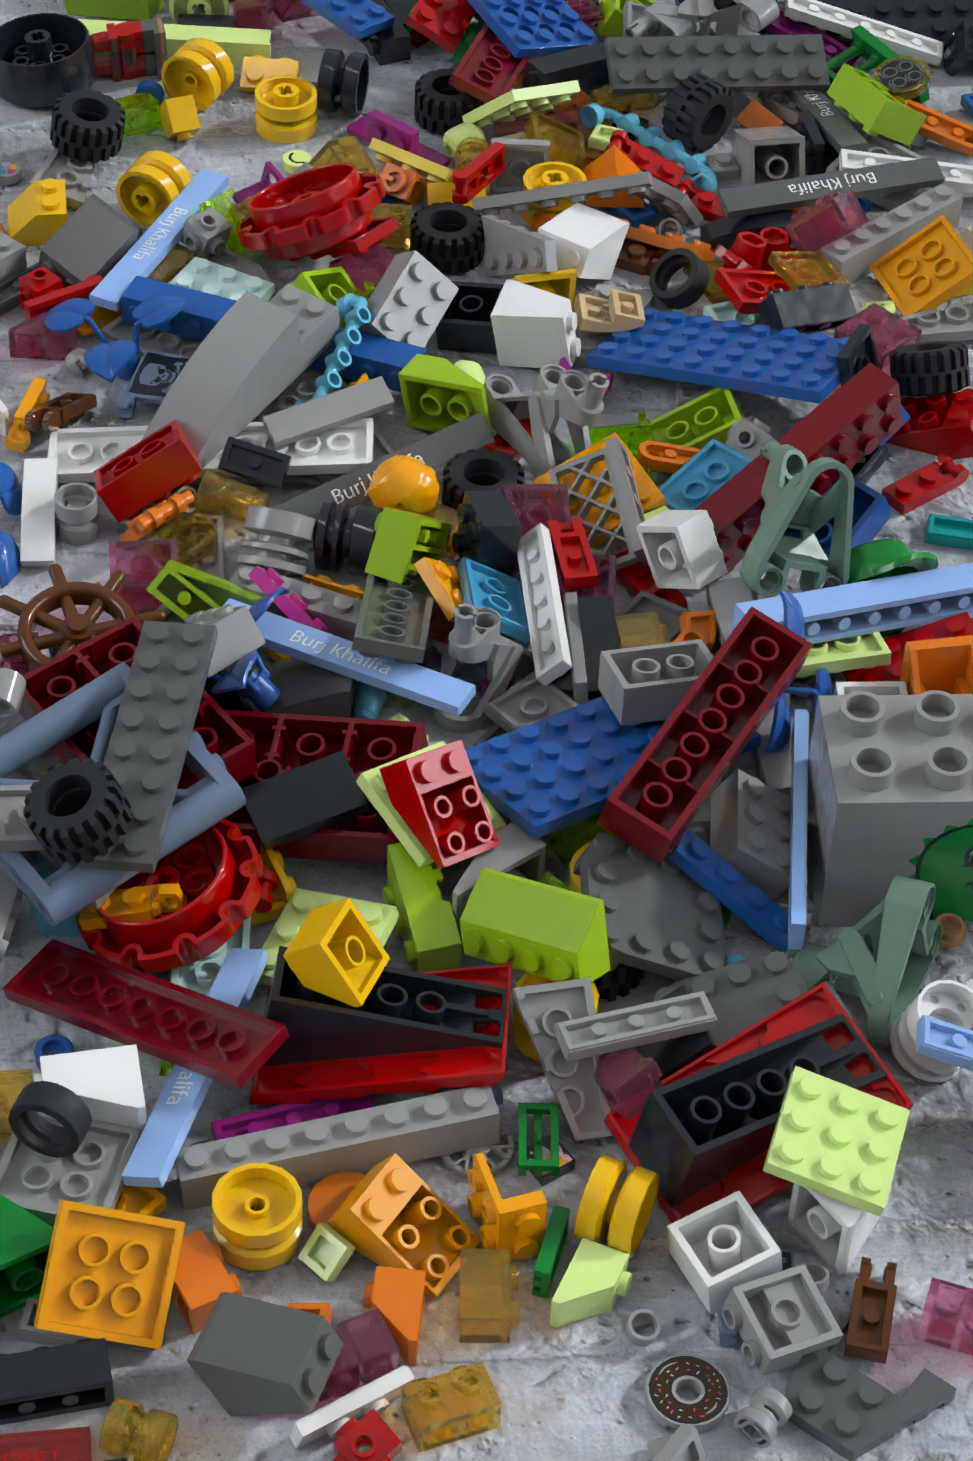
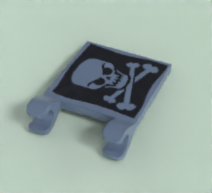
[116,350,191,420]

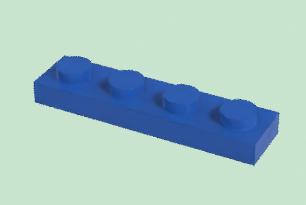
[668,829,788,953]

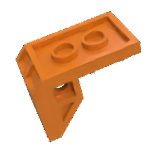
[899,635,973,695]

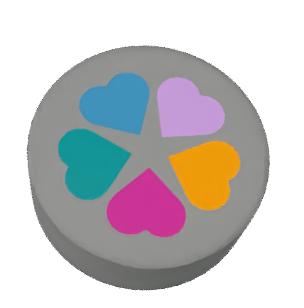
[0,160,22,186]

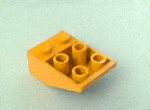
[328,1153,481,1299]

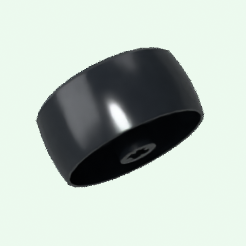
[0,13,96,108]

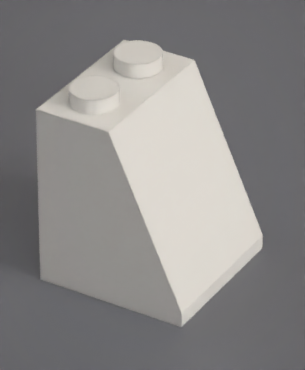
[537,202,630,280]
[490,279,581,368]
[33,1044,147,1133]
[787,1170,895,1277]

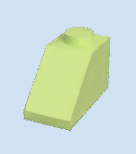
[549,1238,633,1328]

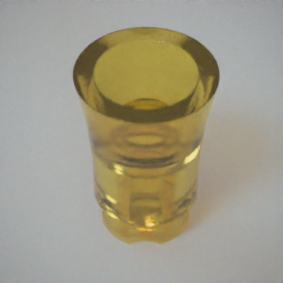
[590,84,655,114]
[195,468,271,522]

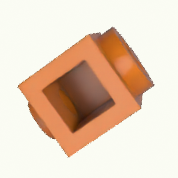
[379,162,427,207]

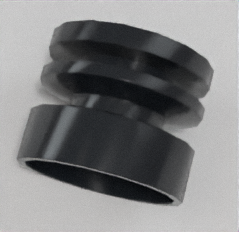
[313,500,383,577]

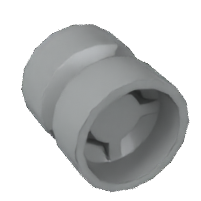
[54,482,100,546]

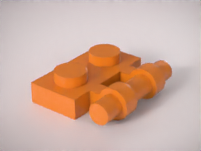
[119,490,195,547]

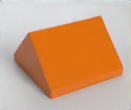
[583,145,645,208]

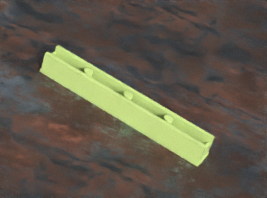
[78,19,272,67]

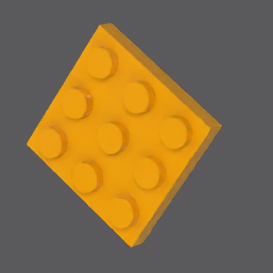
[868,214,973,316]
[532,432,667,549]
[33,1199,186,1350]

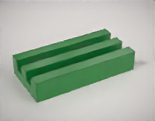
[518,1102,559,1177]
[532,1205,570,1299]

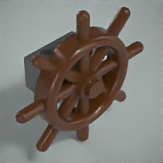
[0,564,167,671]

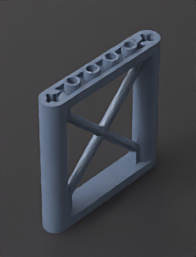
[0,662,246,927]

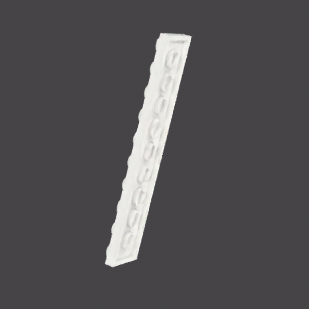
[48,418,374,483]

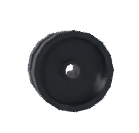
[317,48,369,117]

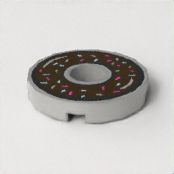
[644,1354,731,1434]

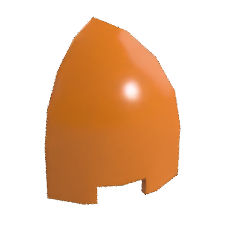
[735,99,786,128]

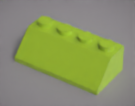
[460,868,611,982]

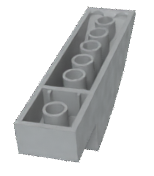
[141,284,340,486]

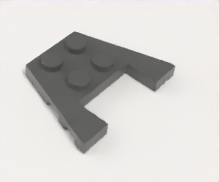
[784,1307,957,1461]

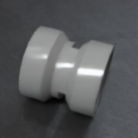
[734,1386,793,1448]

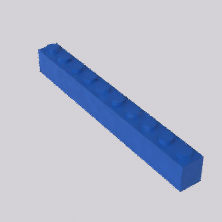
[121,276,426,392]

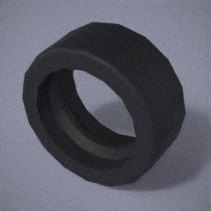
[649,248,709,309]
[8,1081,92,1158]

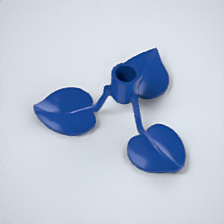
[43,296,188,383]
[0,462,22,588]
[206,587,289,712]
[764,591,832,753]

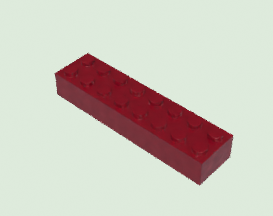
[694,362,903,581]
[597,606,813,864]

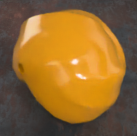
[367,455,440,514]

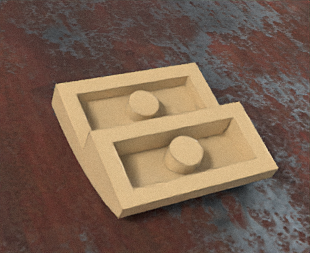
[575,288,646,332]

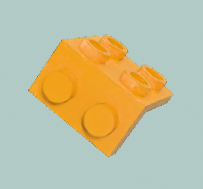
[466,1152,547,1265]

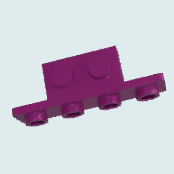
[347,109,451,167]

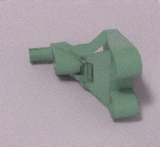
[740,439,855,598]
[792,875,943,1048]

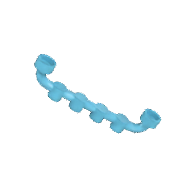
[579,103,717,193]
[288,293,371,408]

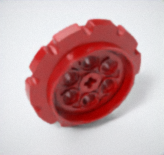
[236,163,386,260]
[76,819,264,973]

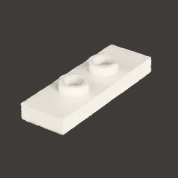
[289,1365,415,1450]

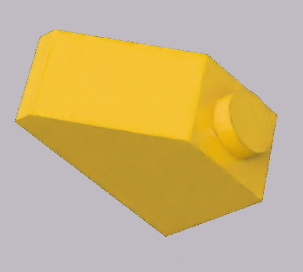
[155,94,201,142]

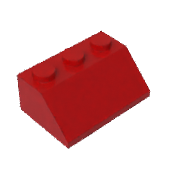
[93,419,202,523]

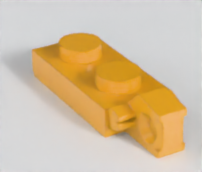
[5,377,50,453]
[78,883,184,931]

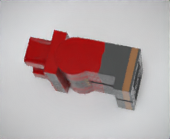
[92,17,168,82]

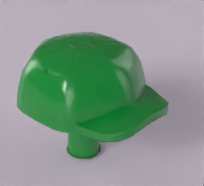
[847,539,939,637]

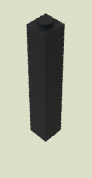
[522,36,624,88]

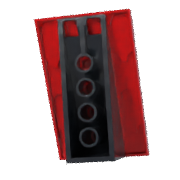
[249,946,513,1105]
[604,983,913,1223]

